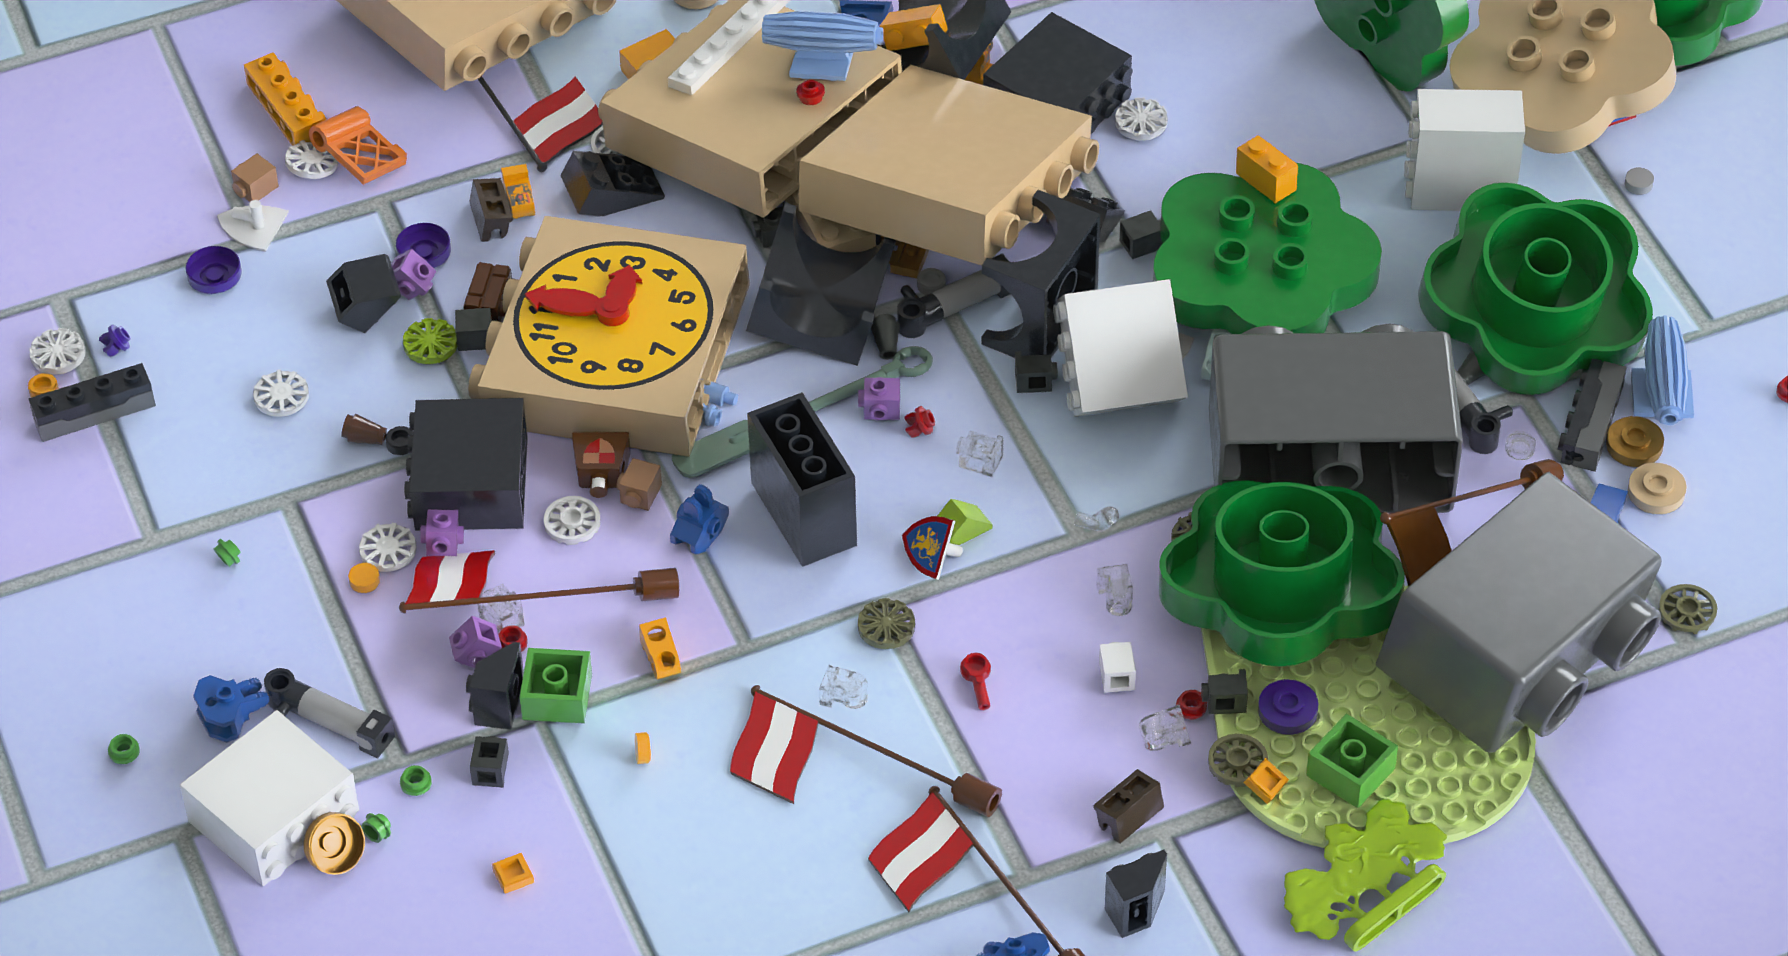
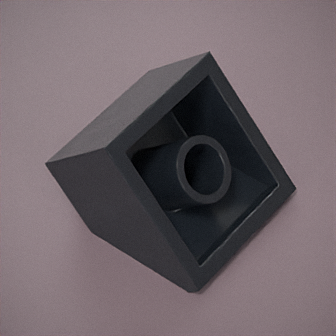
[466,642,524,730]

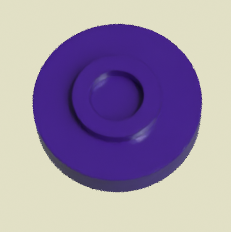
[396,223,451,268]
[185,246,242,294]
[1258,679,1319,735]

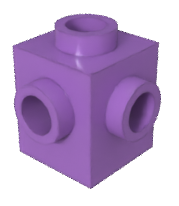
[391,249,436,300]
[858,377,900,420]
[420,509,464,556]
[449,616,502,668]

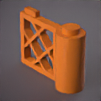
[309,106,407,185]

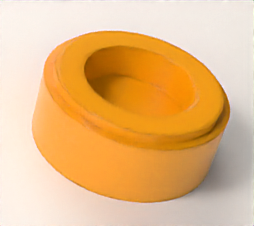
[28,373,59,398]
[348,563,380,593]
[634,732,651,764]

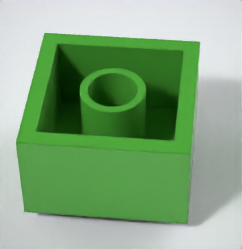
[520,648,592,724]
[1306,713,1398,808]

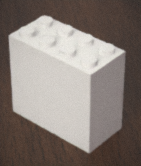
[1404,89,1525,211]
[1053,279,1188,417]
[180,710,359,886]

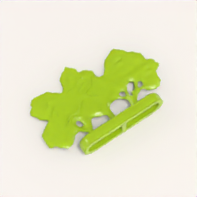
[1284,799,1447,952]

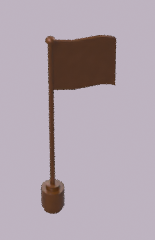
[1380,459,1564,587]

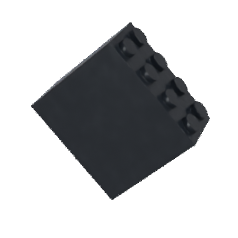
[983,12,1133,134]
[747,392,857,567]
[404,398,528,531]

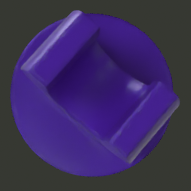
[99,324,131,357]

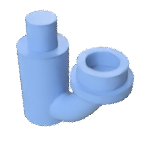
[700,379,738,427]

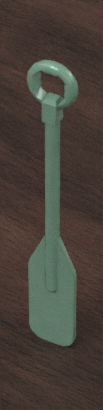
[672,346,933,478]

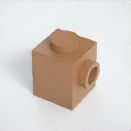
[231,153,279,202]
[617,458,662,511]

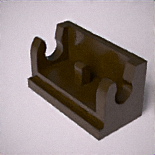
[469,178,513,242]
[1093,769,1164,844]

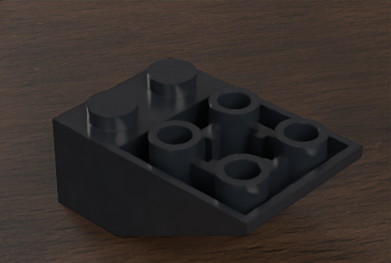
[560,151,665,216]

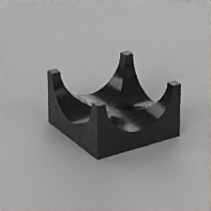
[877,0,1011,80]
[981,190,1100,358]
[746,203,896,366]

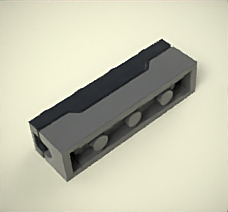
[1558,359,1627,472]
[28,363,156,442]

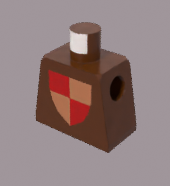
[572,432,631,498]

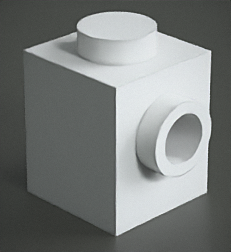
[1099,642,1136,693]

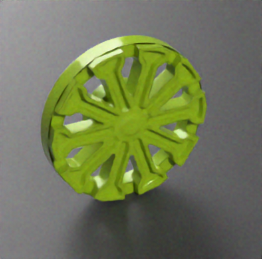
[403,318,457,364]

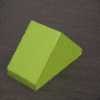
[937,499,993,545]

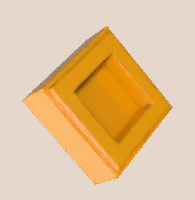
[1243,758,1289,804]
[492,852,534,894]

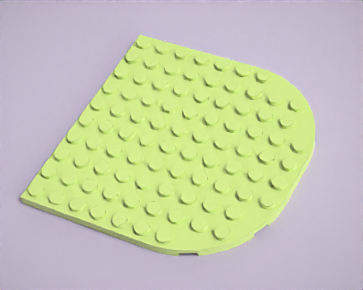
[1201,586,1536,848]

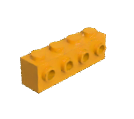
[243,52,326,146]

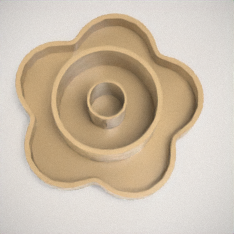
[1449,0,1676,154]

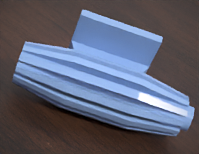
[762,11,883,81]
[1631,315,1694,425]

